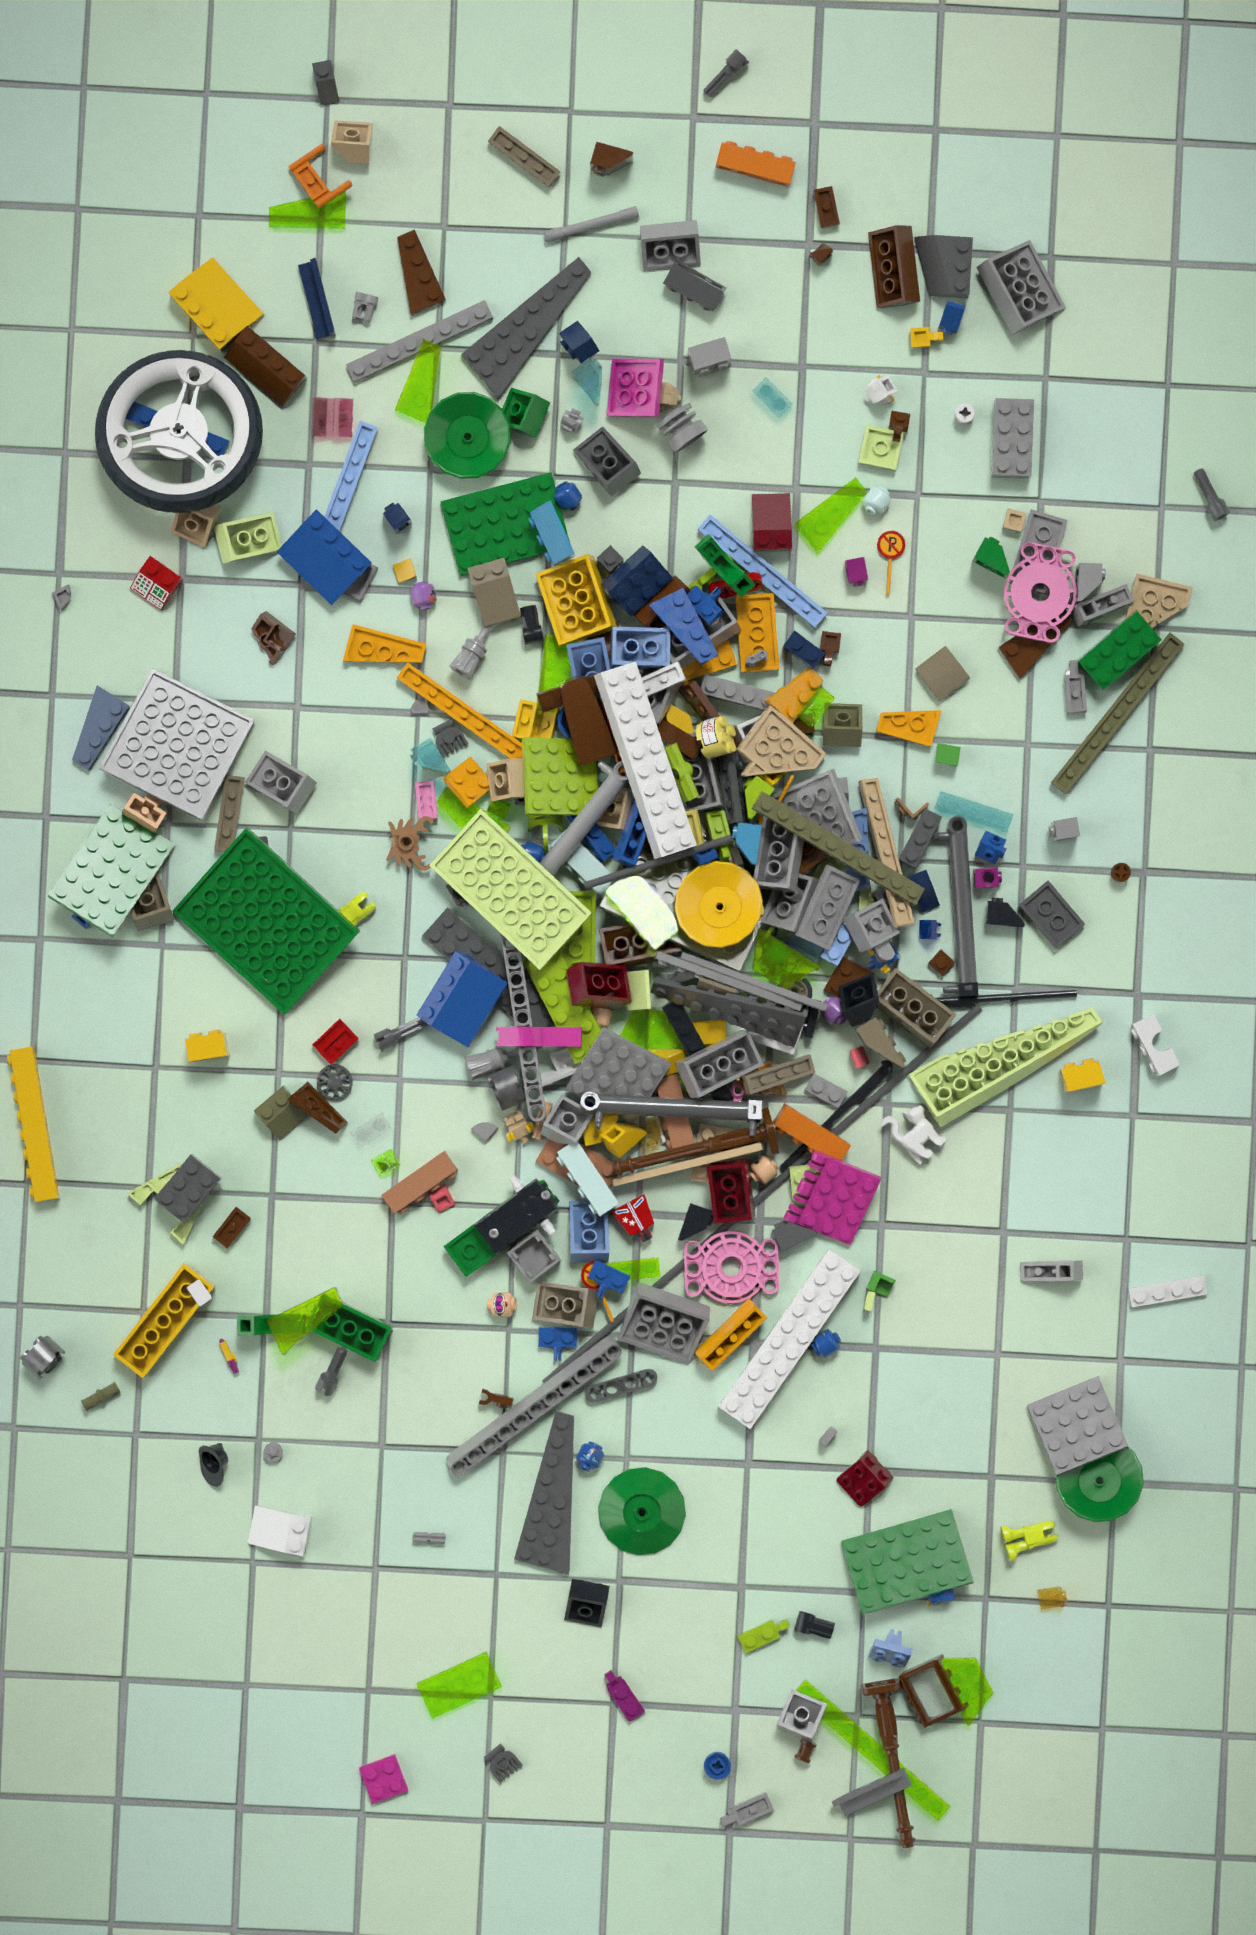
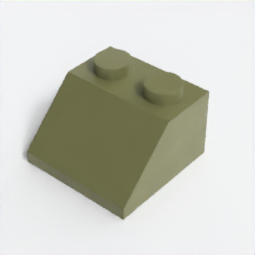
[823,703,863,747]
[254,1086,308,1140]

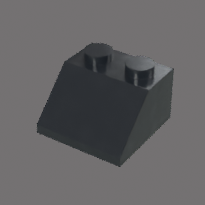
[839,972,879,1027]
[564,1579,610,1627]

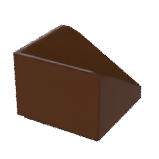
[809,243,833,266]

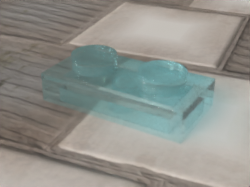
[752,377,793,418]

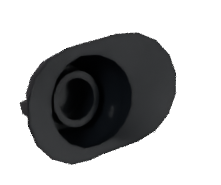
[199,1443,228,1487]

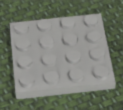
[771,769,863,845]
[566,1027,671,1124]
[1027,1376,1128,1476]

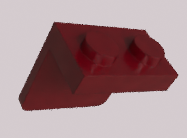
[836,1450,894,1507]

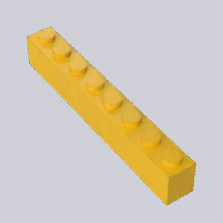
[7,1046,60,1202]

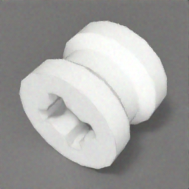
[955,403,975,424]

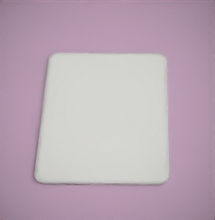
[187,1279,212,1306]

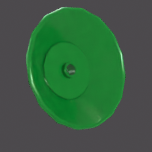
[424,392,511,479]
[1055,1447,1144,1522]
[598,1467,686,1555]

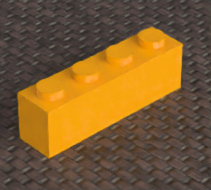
[695,1298,767,1371]

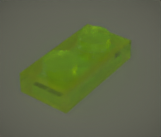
[797,686,835,728]

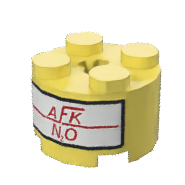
[696,715,736,759]

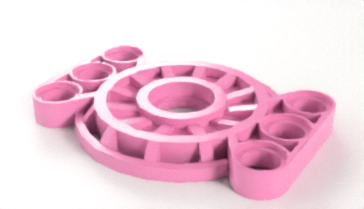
[1004,542,1077,643]
[684,1230,779,1303]

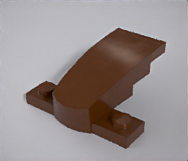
[536,669,617,766]

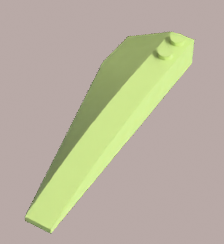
[908,1008,1103,1127]

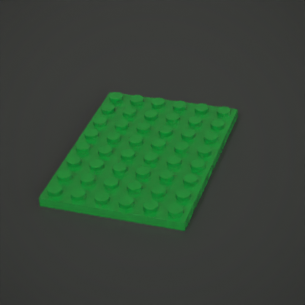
[172,827,360,1015]

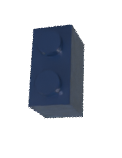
[559,320,600,364]
[782,630,825,670]

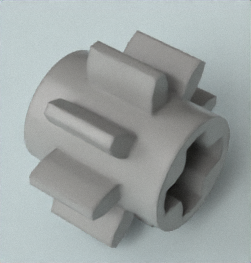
[560,408,584,433]

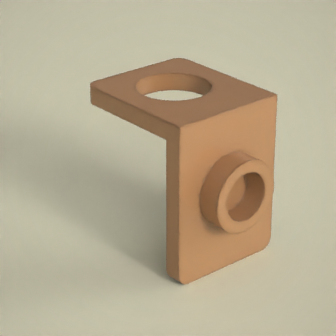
[895,798,929,819]

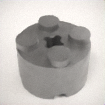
[487,1065,526,1111]
[20,1336,65,1380]

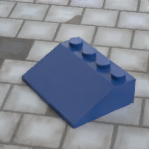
[277,509,372,605]
[416,951,509,1047]

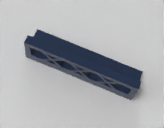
[298,258,336,340]

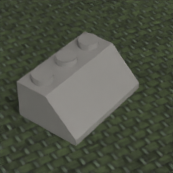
[640,220,701,270]

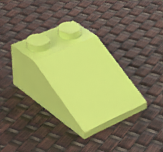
[214,512,282,564]
[624,970,651,1011]

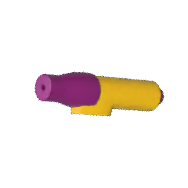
[219,1339,239,1374]

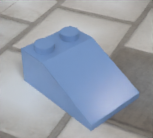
[610,627,670,669]
[566,637,610,698]
[569,1201,609,1263]

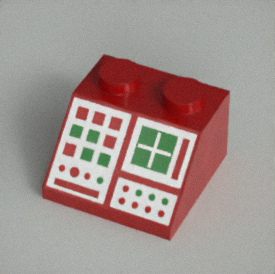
[130,556,183,610]

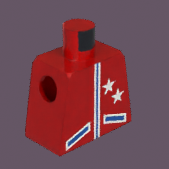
[612,1194,654,1242]

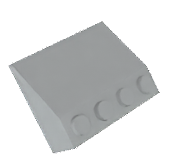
[976,240,1066,335]
[617,1282,710,1364]

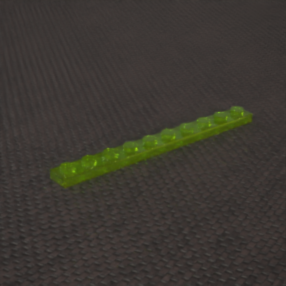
[795,1679,951,1821]

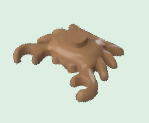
[386,816,434,871]

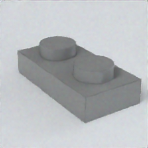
[805,1073,848,1108]

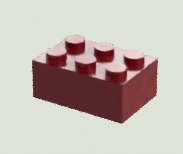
[566,962,631,1009]
[707,1159,756,1224]

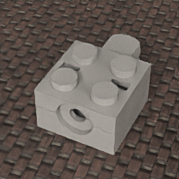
[843,899,900,963]

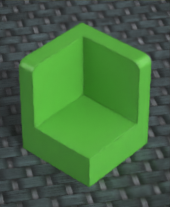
[935,743,961,767]
[866,1271,896,1297]

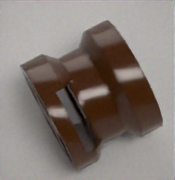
[1111,863,1131,882]

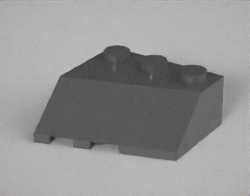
[914,235,973,298]

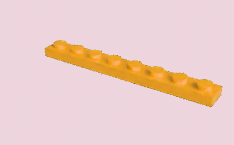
[397,662,523,759]

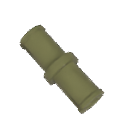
[81,1382,121,1411]

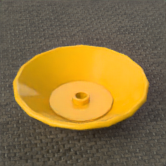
[675,861,763,948]

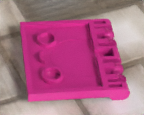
[783,1150,881,1245]

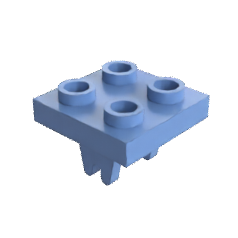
[868,1629,913,1667]

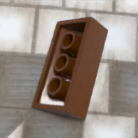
[868,225,920,308]
[224,326,307,407]
[599,923,682,967]

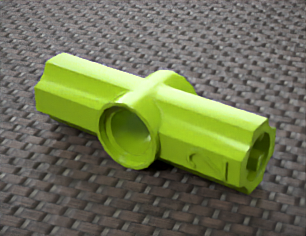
[664,743,699,802]

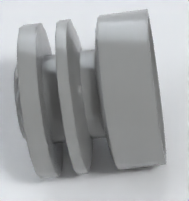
[657,403,708,453]

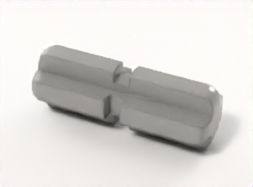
[413,1532,446,1544]

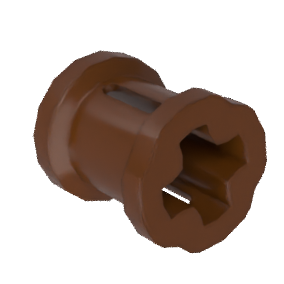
[794,1739,817,1763]

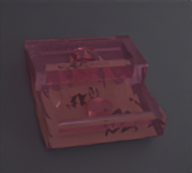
[311,397,353,437]

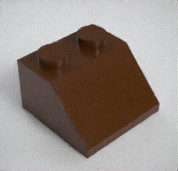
[590,141,633,177]

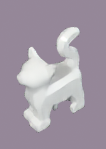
[881,1105,946,1164]

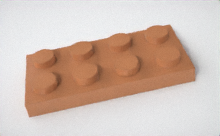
[536,1139,617,1187]

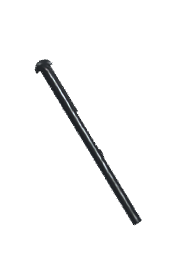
[931,990,1077,1008]
[780,1060,893,1171]

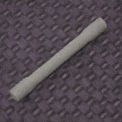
[544,206,639,243]

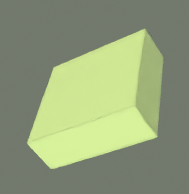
[863,1290,875,1311]

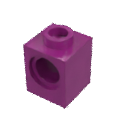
[845,557,868,587]
[974,867,1002,889]

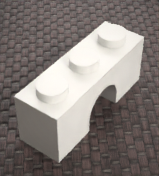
[1131,1014,1180,1076]

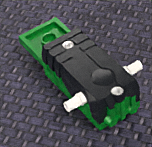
[443,1175,560,1277]

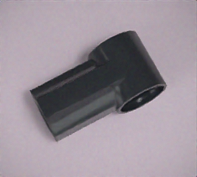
[520,605,544,645]
[794,1611,835,1639]

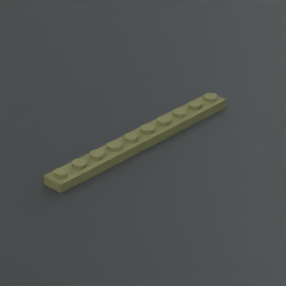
[1051,632,1185,794]
[752,791,925,906]

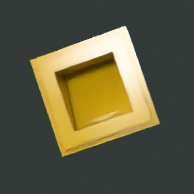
[393,558,417,583]

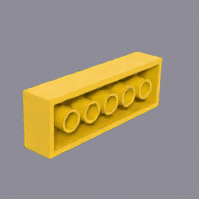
[113,1262,215,1378]

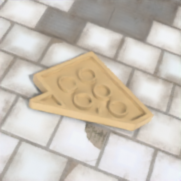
[736,705,826,777]

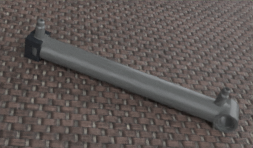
[933,816,979,997]
[580,1092,762,1137]

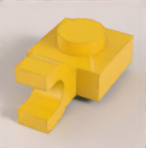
[910,327,944,348]

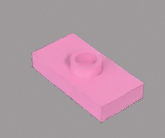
[415,781,438,819]

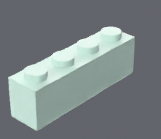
[550,831,612,899]
[556,1142,619,1216]

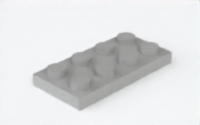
[1009,509,1068,594]
[795,864,860,950]

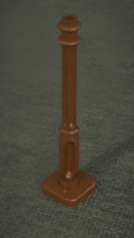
[611,1107,779,1176]
[861,1678,916,1848]

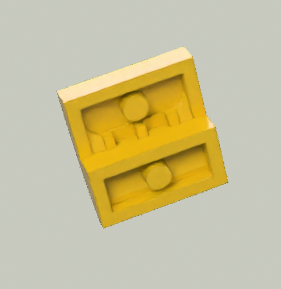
[512,699,560,739]

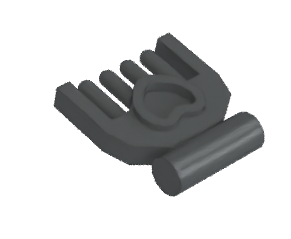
[432,719,468,757]
[484,1743,523,1783]

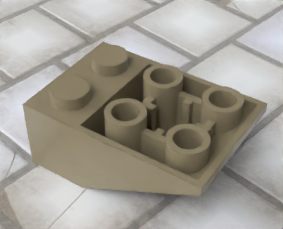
[855,1017,906,1068]

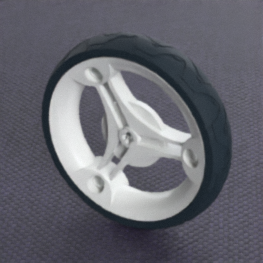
[95,350,263,513]

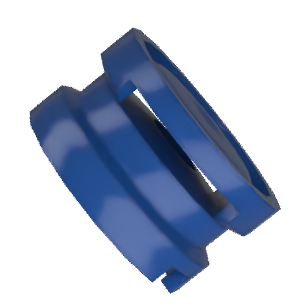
[704,1752,731,1780]

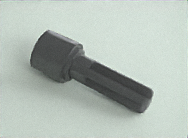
[703,49,749,97]
[1194,468,1230,521]
[373,1017,427,1051]
[315,1346,348,1396]

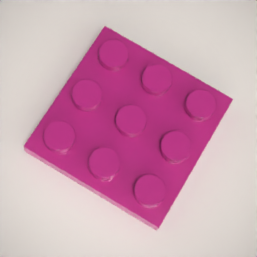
[606,359,664,417]

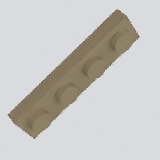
[488,126,561,187]
[214,775,245,852]
[742,1054,816,1095]

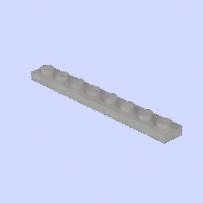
[346,300,493,382]
[654,951,802,1011]

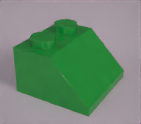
[502,388,550,438]
[972,537,1010,579]

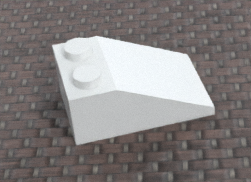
[248,1505,312,1556]

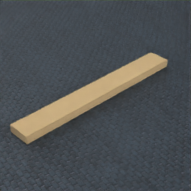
[858,778,915,928]
[612,1142,764,1186]

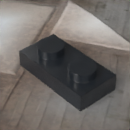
[802,999,822,1038]

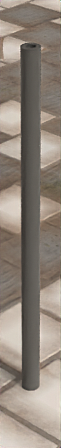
[584,834,733,889]

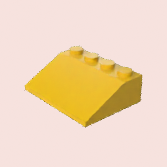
[168,257,264,352]
[535,554,617,646]

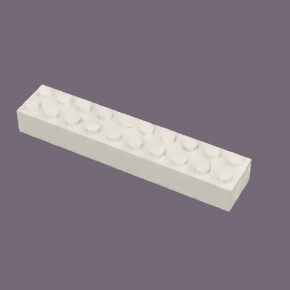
[594,661,696,859]
[718,1248,860,1429]

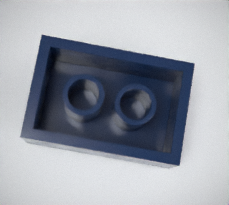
[601,545,673,617]

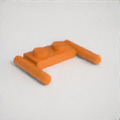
[288,144,352,209]

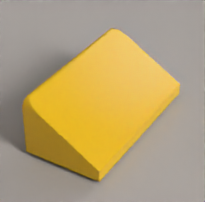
[692,1020,726,1045]

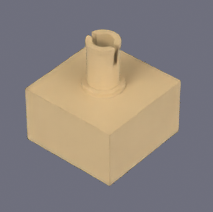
[487,758,525,802]

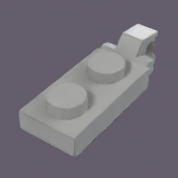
[1065,660,1087,714]
[720,1792,774,1827]

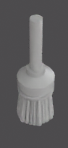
[449,625,493,680]
[465,1046,543,1080]

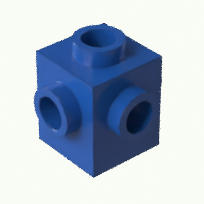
[975,830,1007,864]

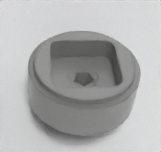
[263,1442,283,1462]

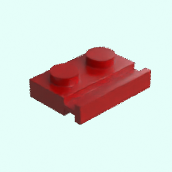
[312,1018,359,1065]

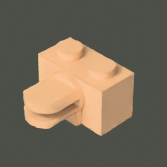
[122,793,166,834]

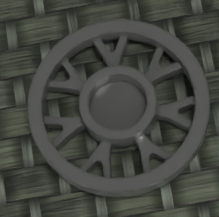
[317,1064,353,1100]

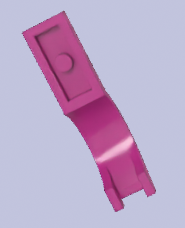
[496,1027,582,1047]

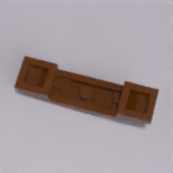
[656,719,703,760]

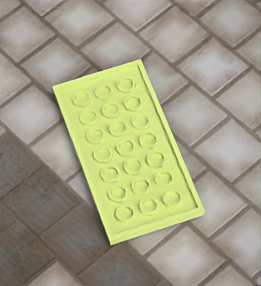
[429,809,593,970]

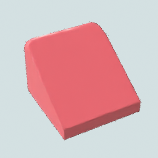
[850,1046,869,1068]
[428,1184,455,1213]

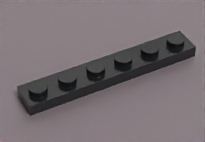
[662,1001,734,1101]

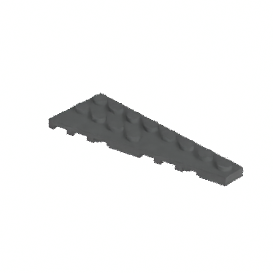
[461,257,591,398]
[650,977,808,1047]
[514,1411,574,1575]

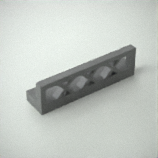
[717,747,748,825]
[832,1767,912,1816]

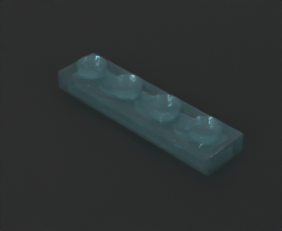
[934,791,1013,833]

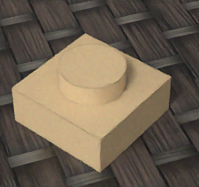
[1003,509,1026,532]

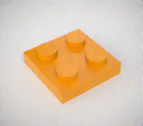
[442,756,489,808]

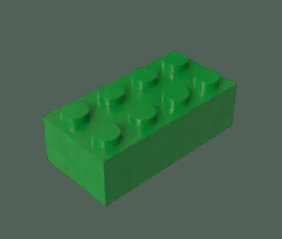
[1078,609,1162,690]
[306,1293,393,1362]

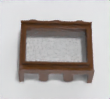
[899,1654,969,1728]

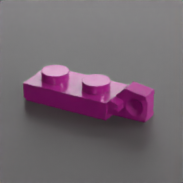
[605,1670,645,1722]

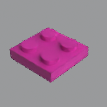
[359,1754,409,1804]

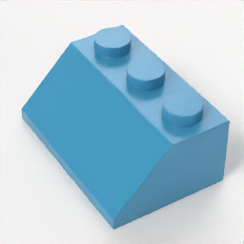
[528,500,575,566]
[732,823,762,866]

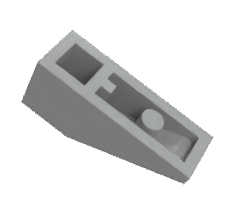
[1071,584,1134,627]
[1020,1260,1083,1281]

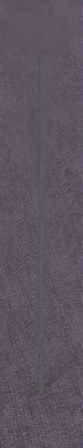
[542,1004,982,1383]

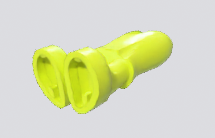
[338,891,377,926]
[1000,1521,1058,1562]

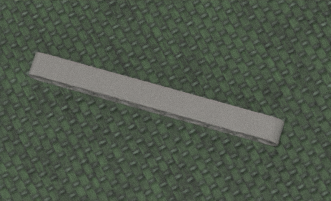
[500,933,546,1122]
[446,1337,622,1476]

